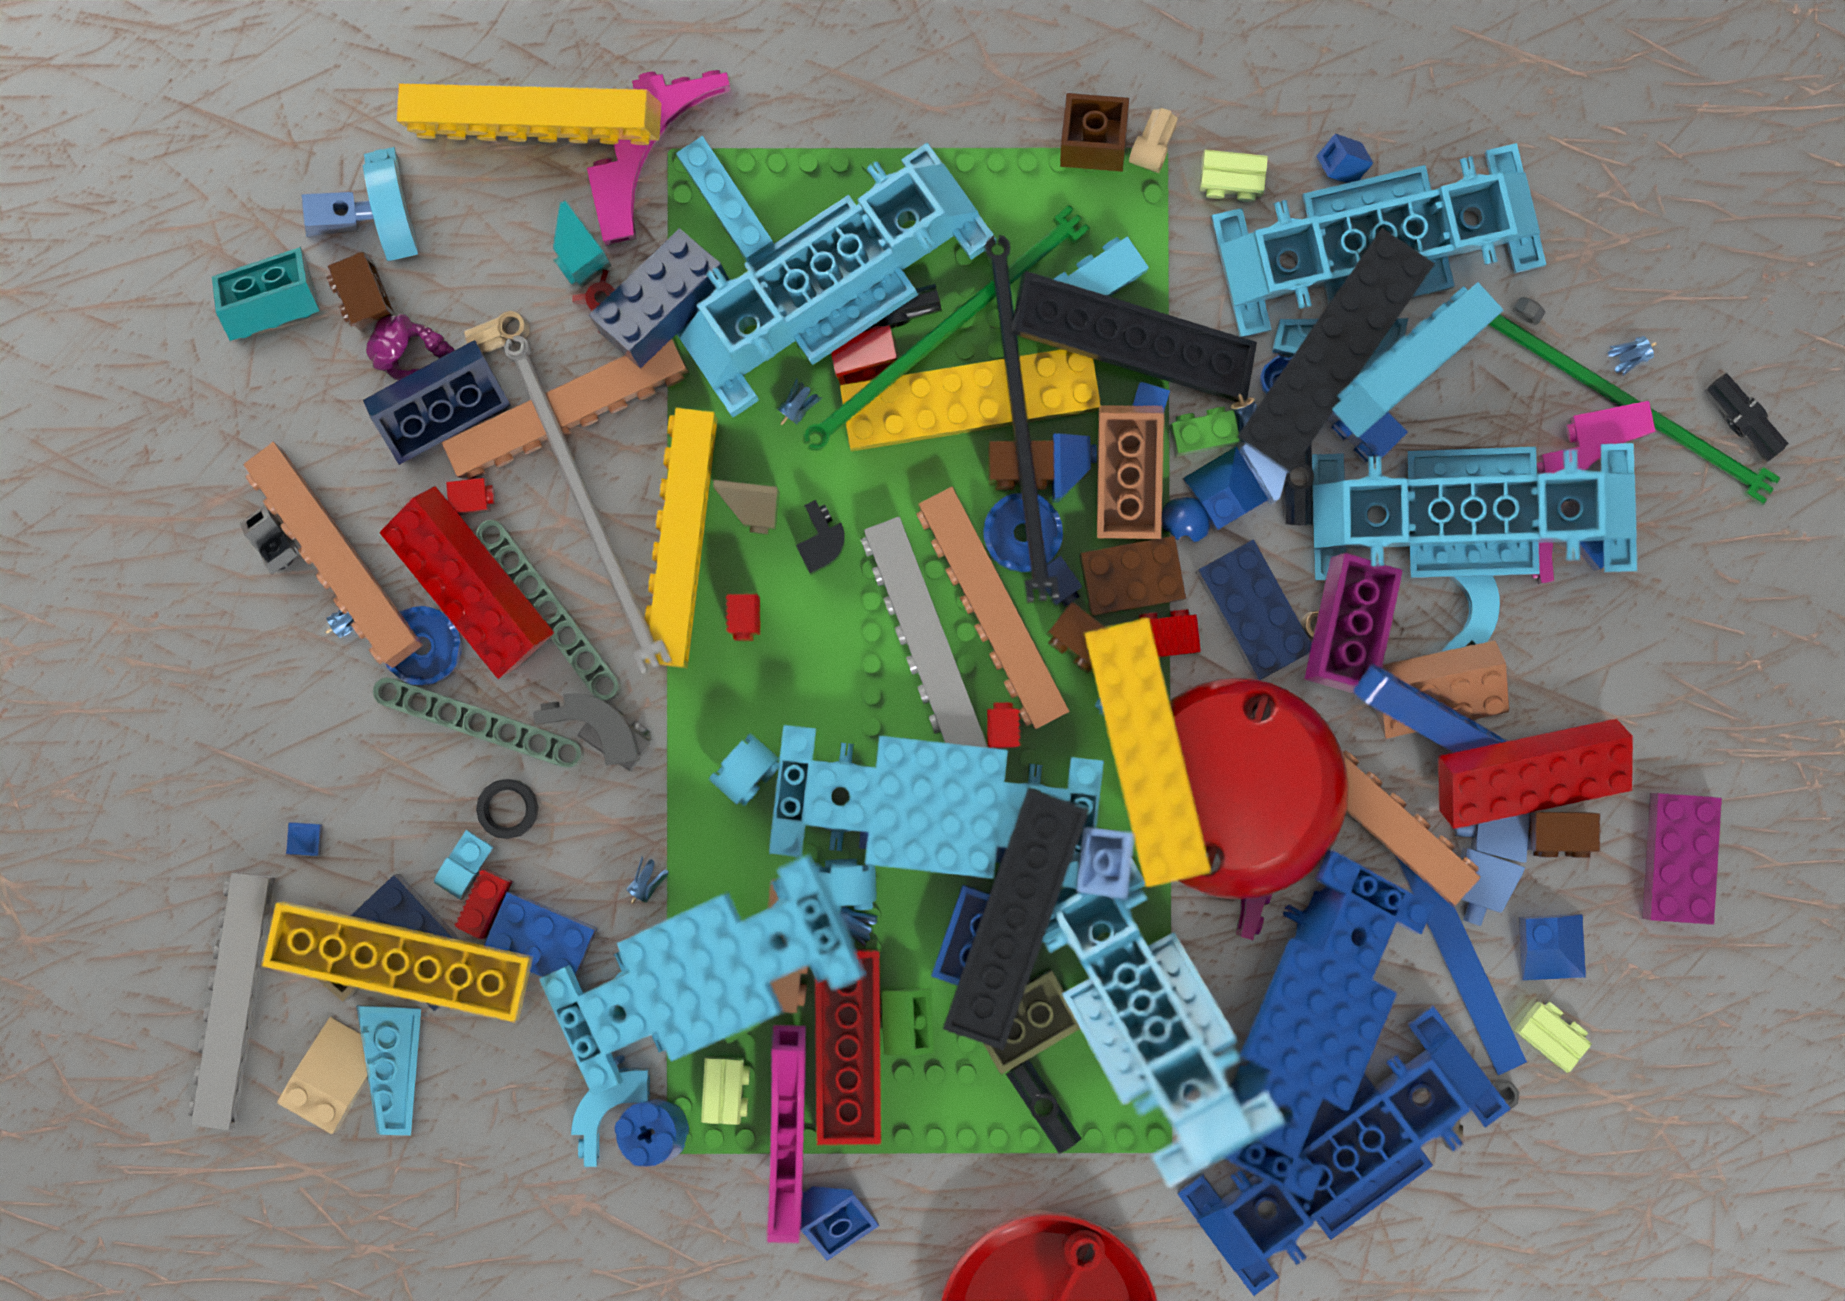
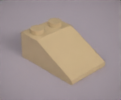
[277,1017,368,1134]

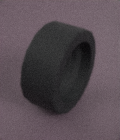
[476,779,539,839]

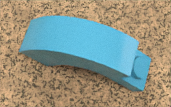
[363,147,418,261]
[1440,576,1500,652]
[571,1068,650,1167]

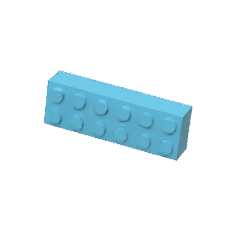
[1332,282,1503,438]

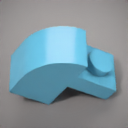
[434,830,494,900]

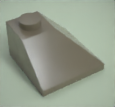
[713,480,780,535]

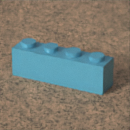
[676,136,773,262]
[1054,236,1149,296]

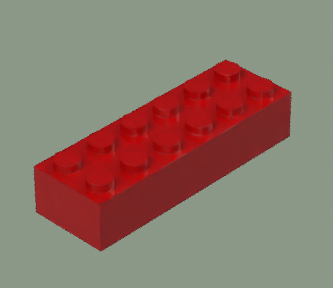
[379,486,554,680]
[1438,718,1633,829]
[815,949,881,1145]

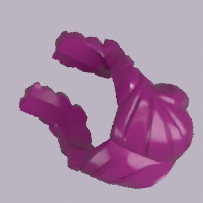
[366,313,455,381]

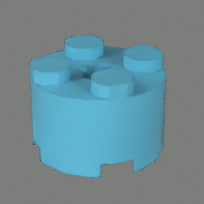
[709,733,779,807]
[814,859,877,911]

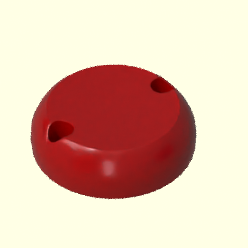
[1169,678,1349,899]
[940,1212,1157,1301]

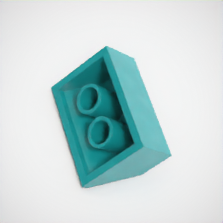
[553,200,612,288]
[211,247,320,341]

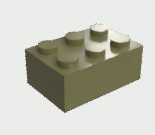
[983,969,1081,1075]

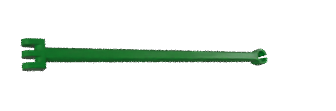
[803,205,1090,451]
[1488,314,1780,505]

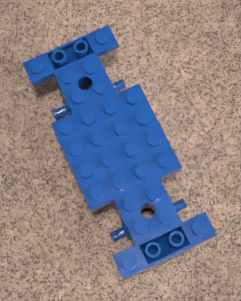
[1223,850,1434,1200]
[1177,1005,1511,1296]

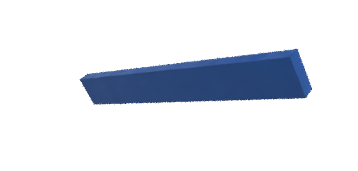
[1394,855,1527,1075]

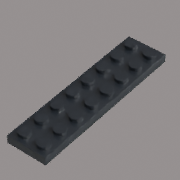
[1237,228,1435,474]
[1010,271,1257,402]
[943,787,1089,1050]

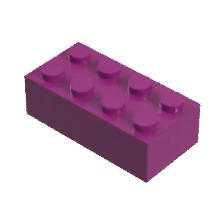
[1304,553,1403,694]
[1642,793,1722,925]

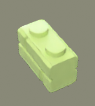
[1199,150,1268,202]
[1514,1001,1592,1073]
[701,1056,750,1125]

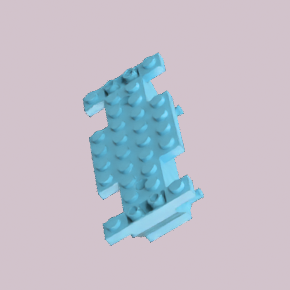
[677,143,997,418]
[1211,143,1547,338]
[1312,443,1637,581]
[769,725,1103,888]
[539,855,865,1096]
[1042,858,1285,1187]

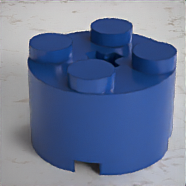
[614,1099,689,1167]

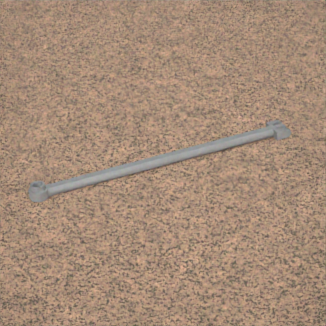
[504,335,672,674]

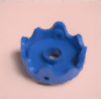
[983,493,1063,572]
[385,606,462,685]

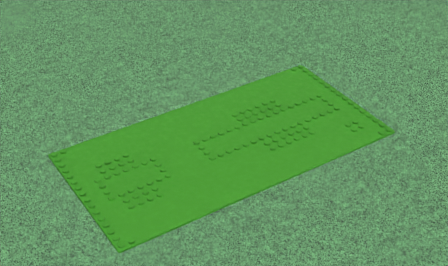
[667,148,1172,1154]

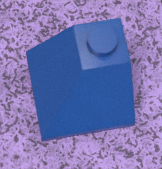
[1051,434,1097,503]
[1182,446,1268,532]
[1519,914,1586,980]
[800,1186,879,1261]

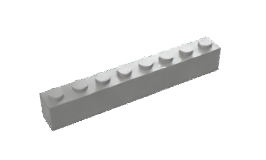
[861,516,988,748]
[188,872,275,1131]

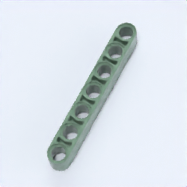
[476,520,621,701]
[373,677,584,768]

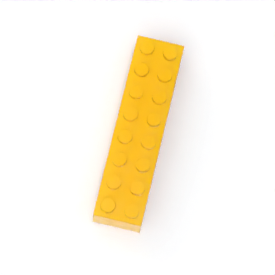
[396,83,662,145]
[840,349,1101,452]
[644,408,718,669]
[1085,618,1211,888]
[262,901,533,1022]

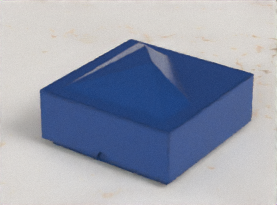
[286,822,322,856]

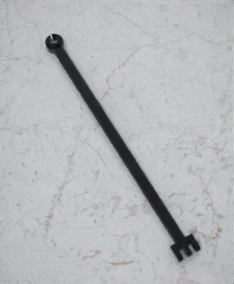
[985,235,1059,603]

